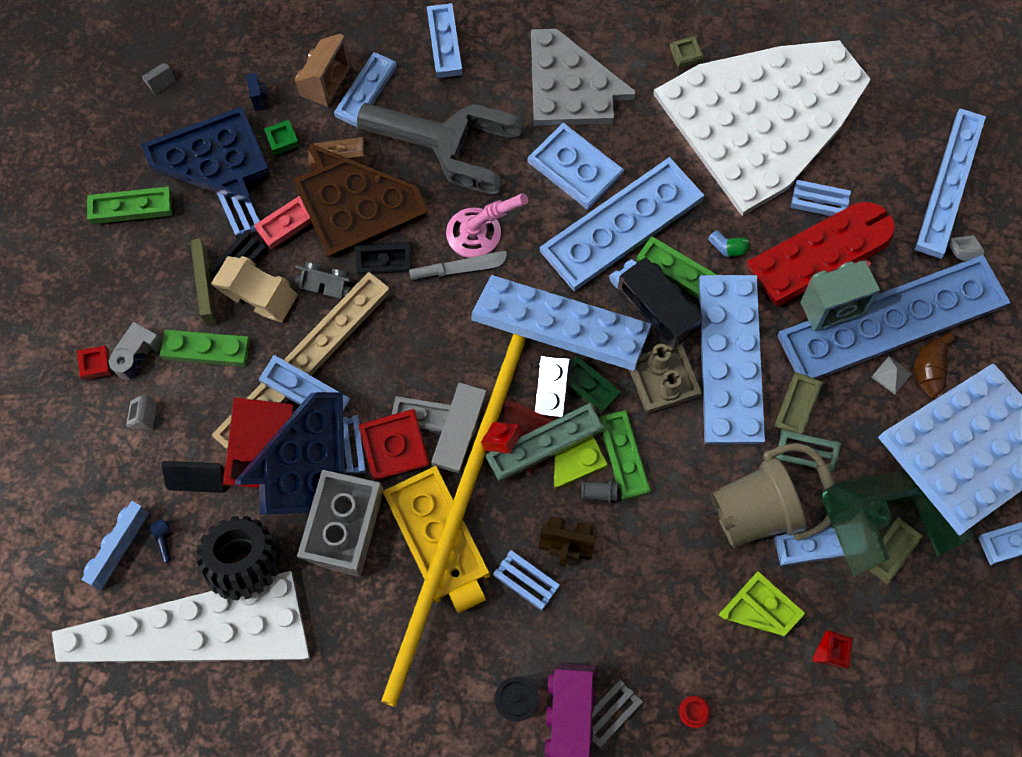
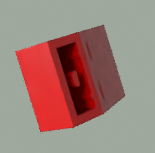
[222,397,293,489]

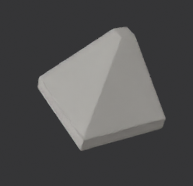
[948,235,984,261]

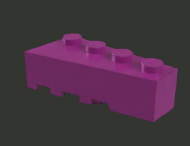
[545,663,597,757]

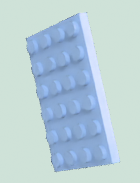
[878,363,1022,536]

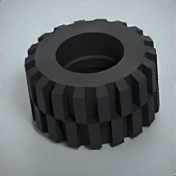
[196,516,280,600]

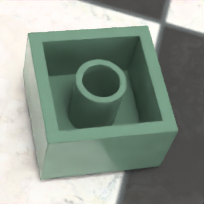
[800,260,880,332]

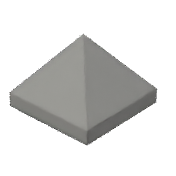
[871,356,912,395]

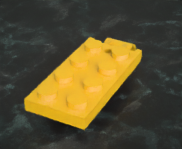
[382,466,491,614]

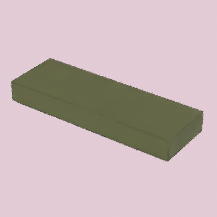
[190,238,217,326]

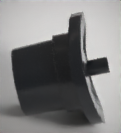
[494,677,539,722]

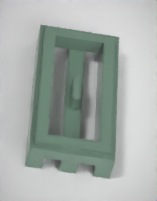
[775,430,841,472]

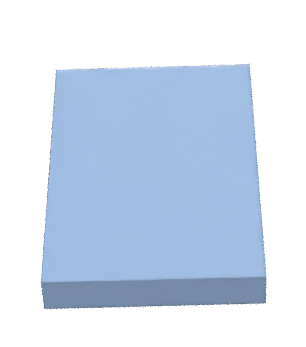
[528,123,624,210]

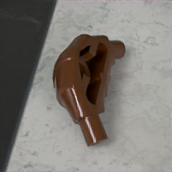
[913,332,955,399]

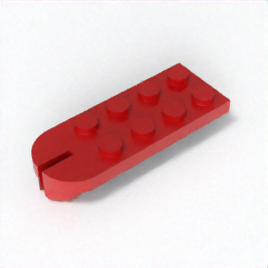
[747,202,894,307]

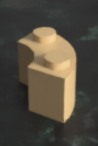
[211,256,298,323]

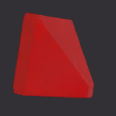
[812,630,852,669]

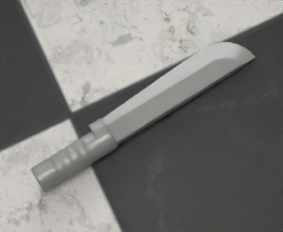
[409,251,507,280]

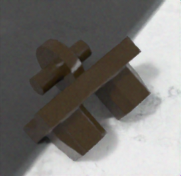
[539,516,596,567]

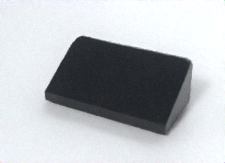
[355,241,412,274]
[161,461,225,493]

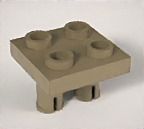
[629,343,702,414]

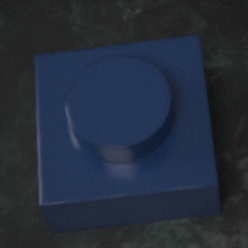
[246,73,268,111]

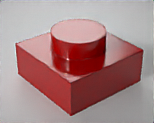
[77,345,111,380]
[481,422,522,454]

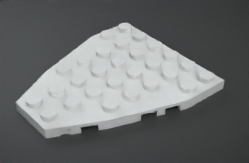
[654,40,871,216]

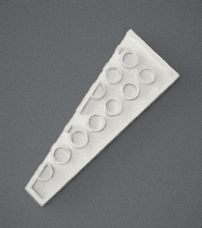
[52,571,311,664]

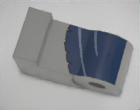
[109,322,162,380]

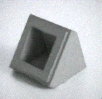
[142,63,177,95]
[126,394,157,430]

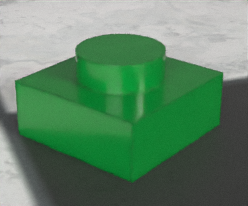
[264,120,300,156]

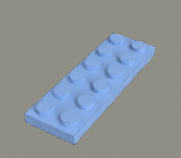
[540,157,704,291]
[471,275,651,371]
[698,275,765,445]

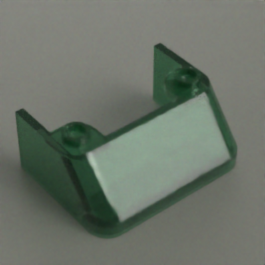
[822,470,975,576]

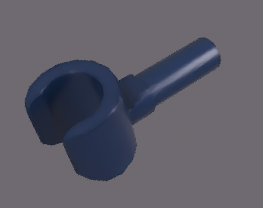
[150,519,171,563]

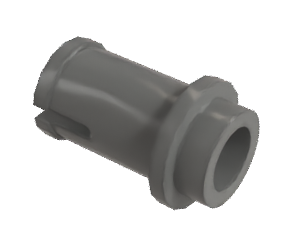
[581,480,618,503]

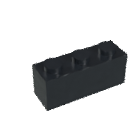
[618,257,703,349]

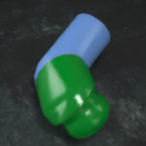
[708,230,751,257]

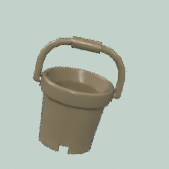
[710,443,838,548]

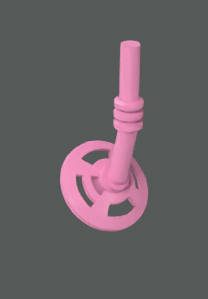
[446,193,528,258]

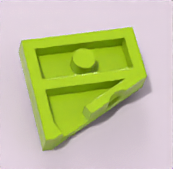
[554,436,607,490]
[719,571,805,637]

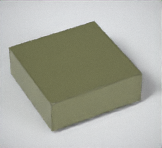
[670,36,704,69]

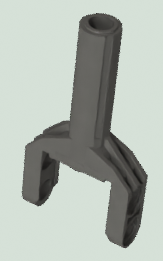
[357,103,524,195]

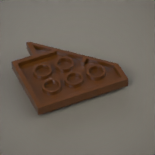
[292,144,428,256]

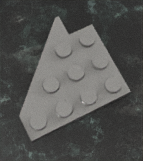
[531,29,635,126]

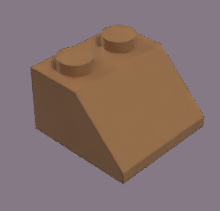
[295,34,351,107]

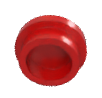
[678,696,710,728]

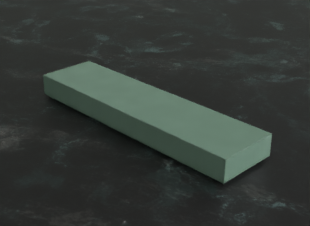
[485,403,604,482]

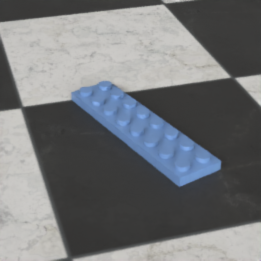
[777,255,1010,379]

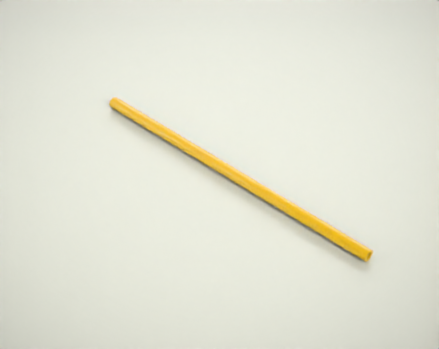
[381,334,527,707]

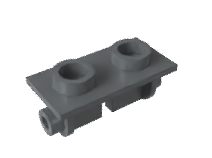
[295,262,356,300]

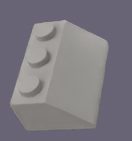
[297,470,384,577]

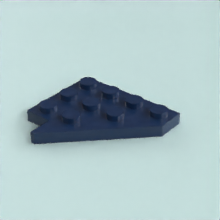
[141,106,270,203]
[235,392,345,515]

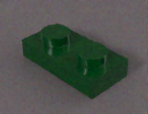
[569,356,621,416]

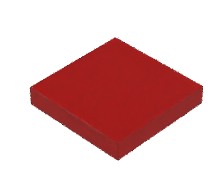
[358,409,431,481]

